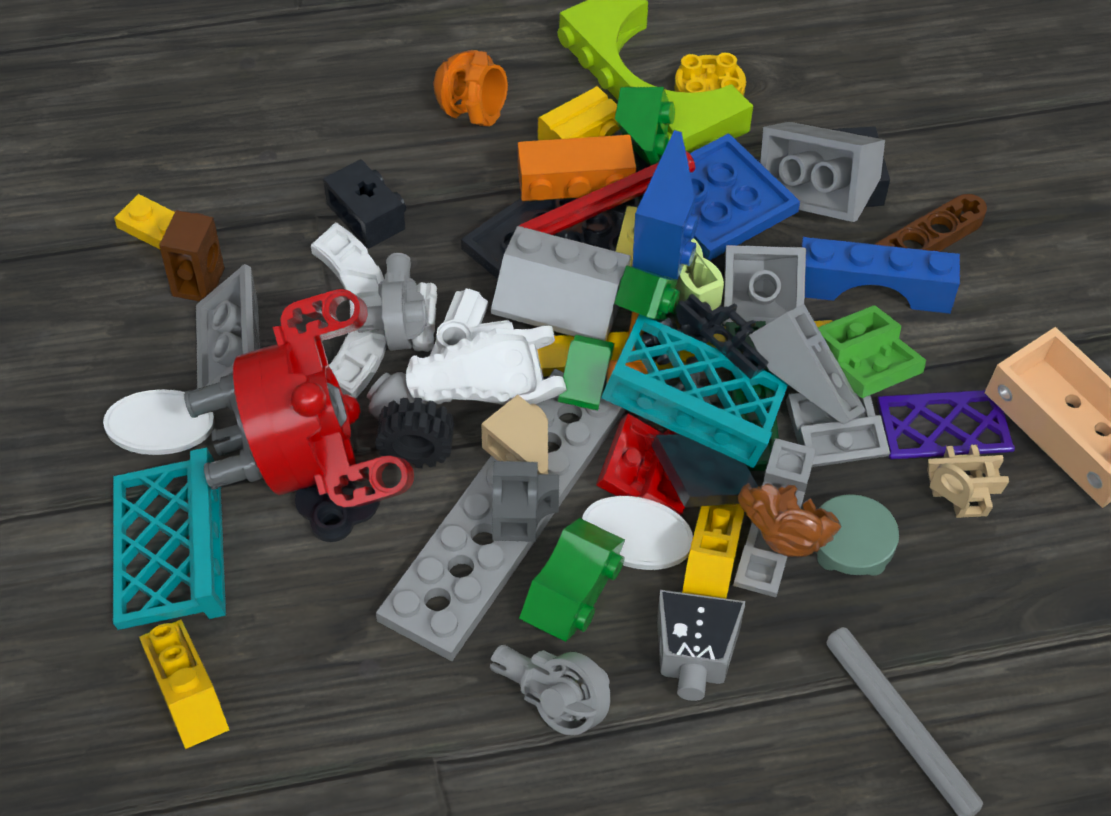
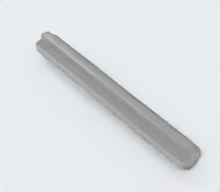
[826,627,983,816]

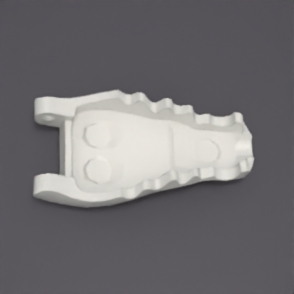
[406,326,567,405]

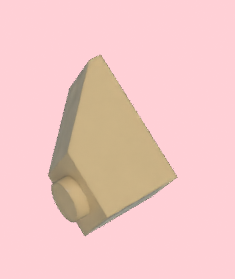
[481,395,548,474]

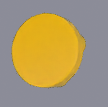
[674,53,746,96]

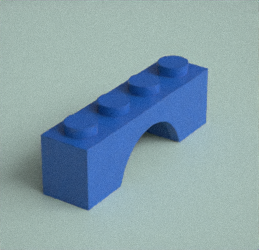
[801,237,960,314]

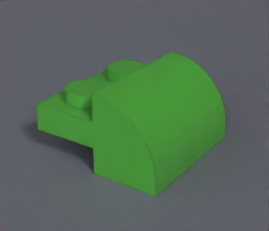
[818,305,926,398]

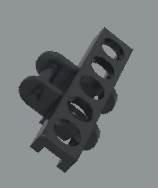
[675,294,769,379]

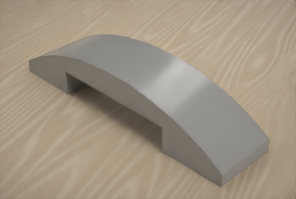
[733,438,816,597]

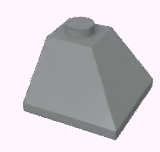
[724,245,806,325]

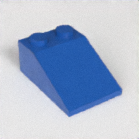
[632,130,699,280]

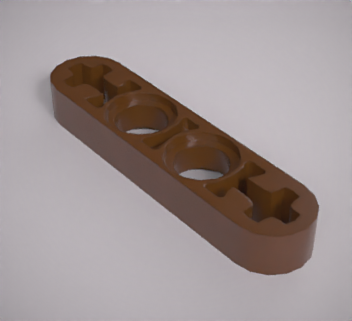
[874,194,987,252]

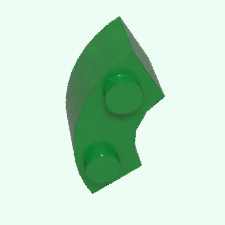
[519,518,625,642]

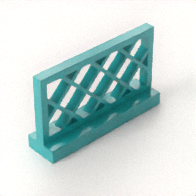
[601,314,788,468]
[113,447,226,630]

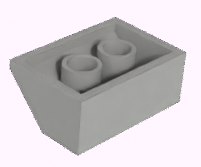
[760,122,885,222]
[491,226,631,341]

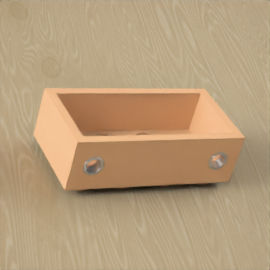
[985,327,1111,508]

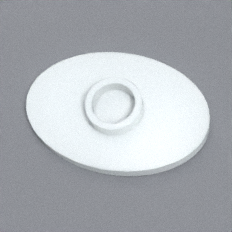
[103,389,215,455]
[582,496,693,570]

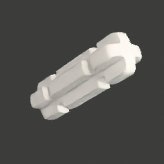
[412,282,437,352]

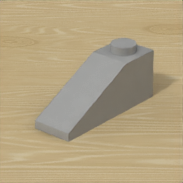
[749,304,866,425]

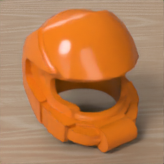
[433,50,508,127]

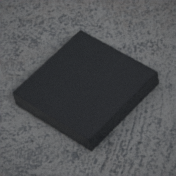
[651,434,758,507]

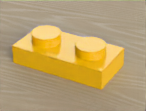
[114,194,175,249]

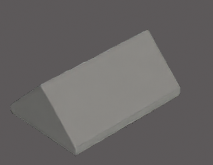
[196,264,260,389]

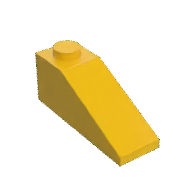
[682,504,745,599]

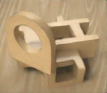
[927,445,1009,518]

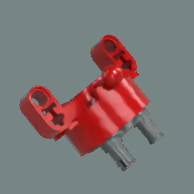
[184,289,414,507]

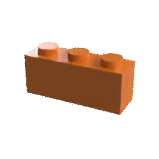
[518,135,636,201]

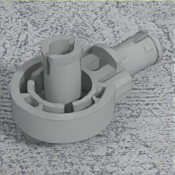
[358,253,427,351]
[490,645,610,735]

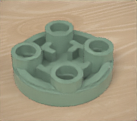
[816,494,899,576]

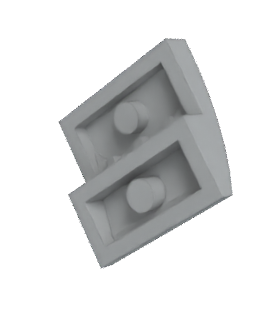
[786,393,890,467]

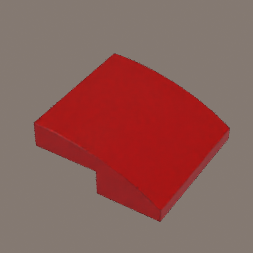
[596,413,685,515]

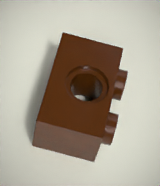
[159,210,225,302]

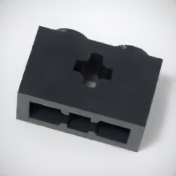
[323,159,406,249]

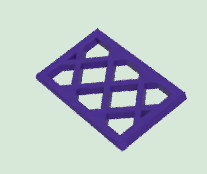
[877,390,1015,460]

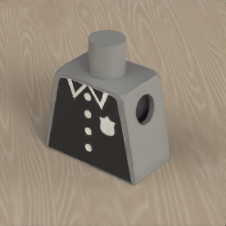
[657,590,745,701]

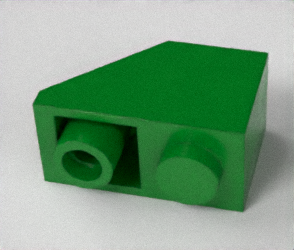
[615,87,675,166]
[614,265,680,319]

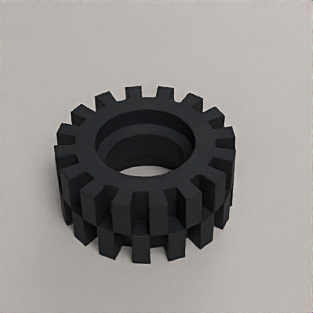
[376,398,454,468]

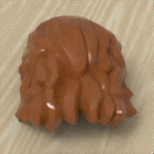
[738,483,841,557]

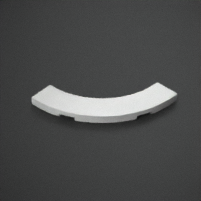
[311,222,387,398]

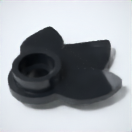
[295,478,380,542]

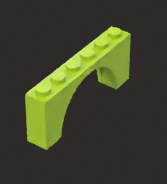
[557,0,753,153]

